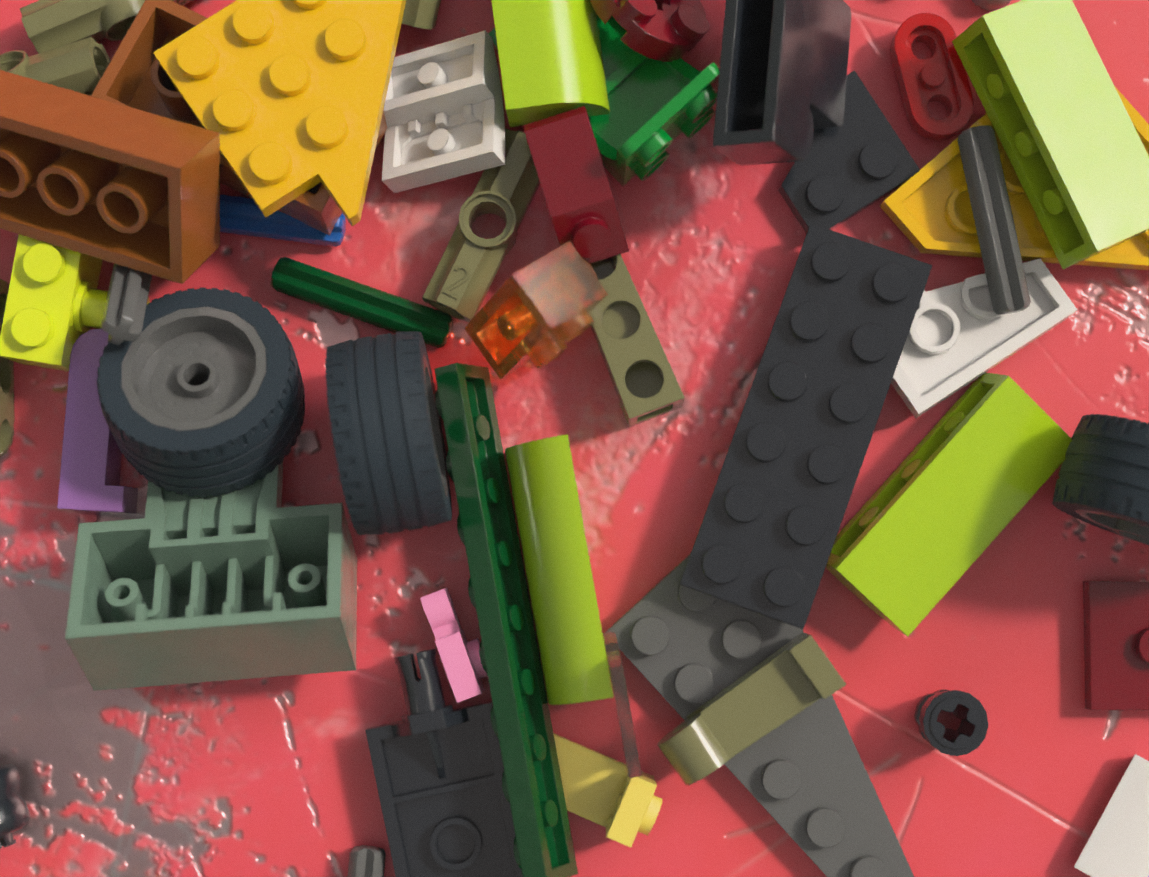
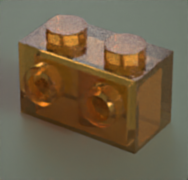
[464,241,608,380]

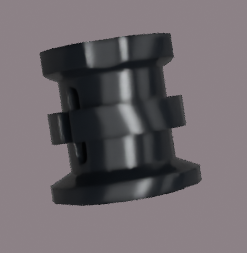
[914,689,988,756]

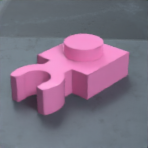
[420,588,488,703]

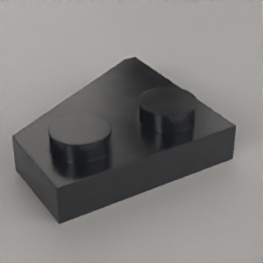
[778,71,920,234]

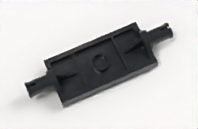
[365,649,523,877]

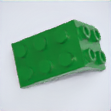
[488,15,720,186]

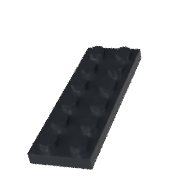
[680,223,933,630]

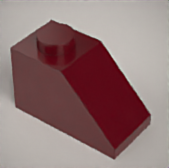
[523,106,629,270]

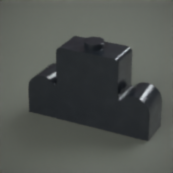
[712,0,851,166]

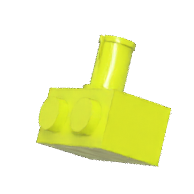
[0,234,150,371]

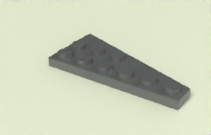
[605,553,914,877]

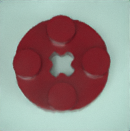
[590,0,709,62]

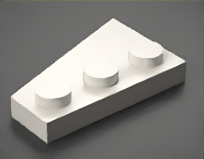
[891,258,1078,418]

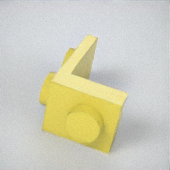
[553,733,663,848]

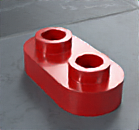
[890,13,974,141]

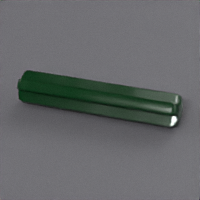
[270,257,453,348]

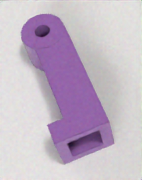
[57,329,138,514]

